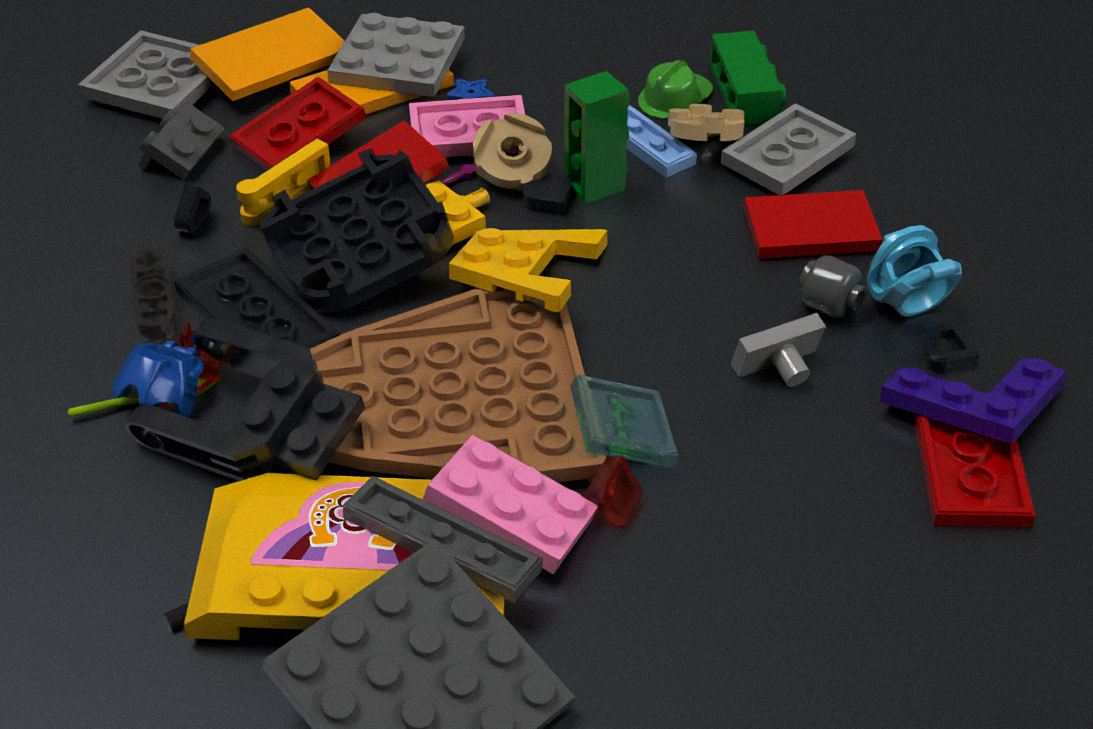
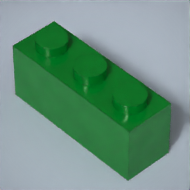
[710,30,786,125]
[564,71,630,205]

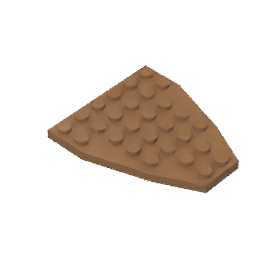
[261,286,608,483]

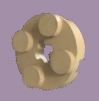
[668,104,744,141]
[473,113,552,191]

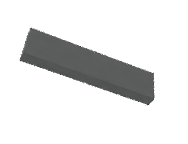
[343,476,543,603]

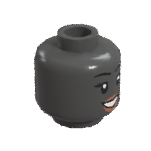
[798,255,866,318]

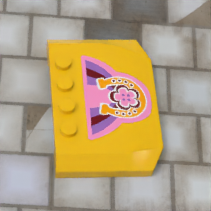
[184,473,504,640]

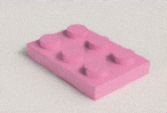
[409,95,525,157]
[423,435,599,574]

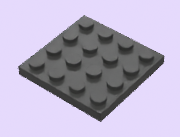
[262,539,575,729]

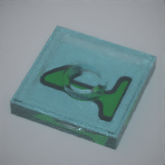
[570,374,679,468]

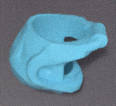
[867,225,962,317]

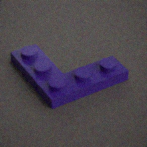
[880,357,1067,444]

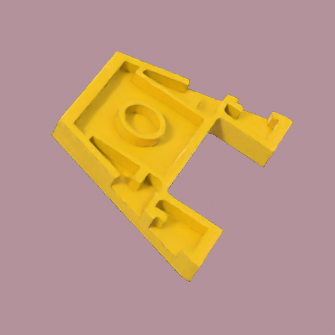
[449,228,607,312]

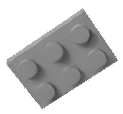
[721,103,856,195]

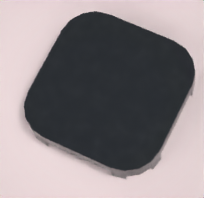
[259,148,454,313]

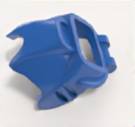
[112,340,204,418]

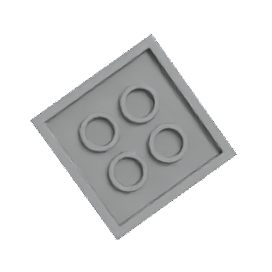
[327,13,465,97]
[78,30,215,120]

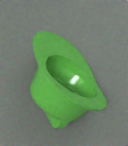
[638,60,713,119]

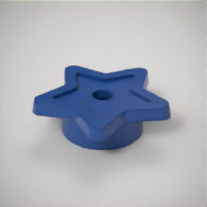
[446,79,494,100]

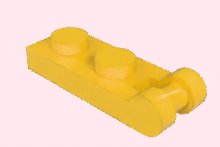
[236,139,331,226]

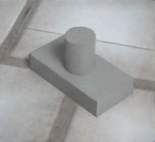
[731,313,826,387]

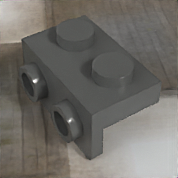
[138,101,225,180]

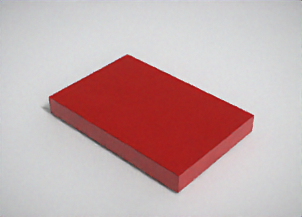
[229,77,367,171]
[307,120,449,190]
[744,190,883,259]
[914,413,1036,528]

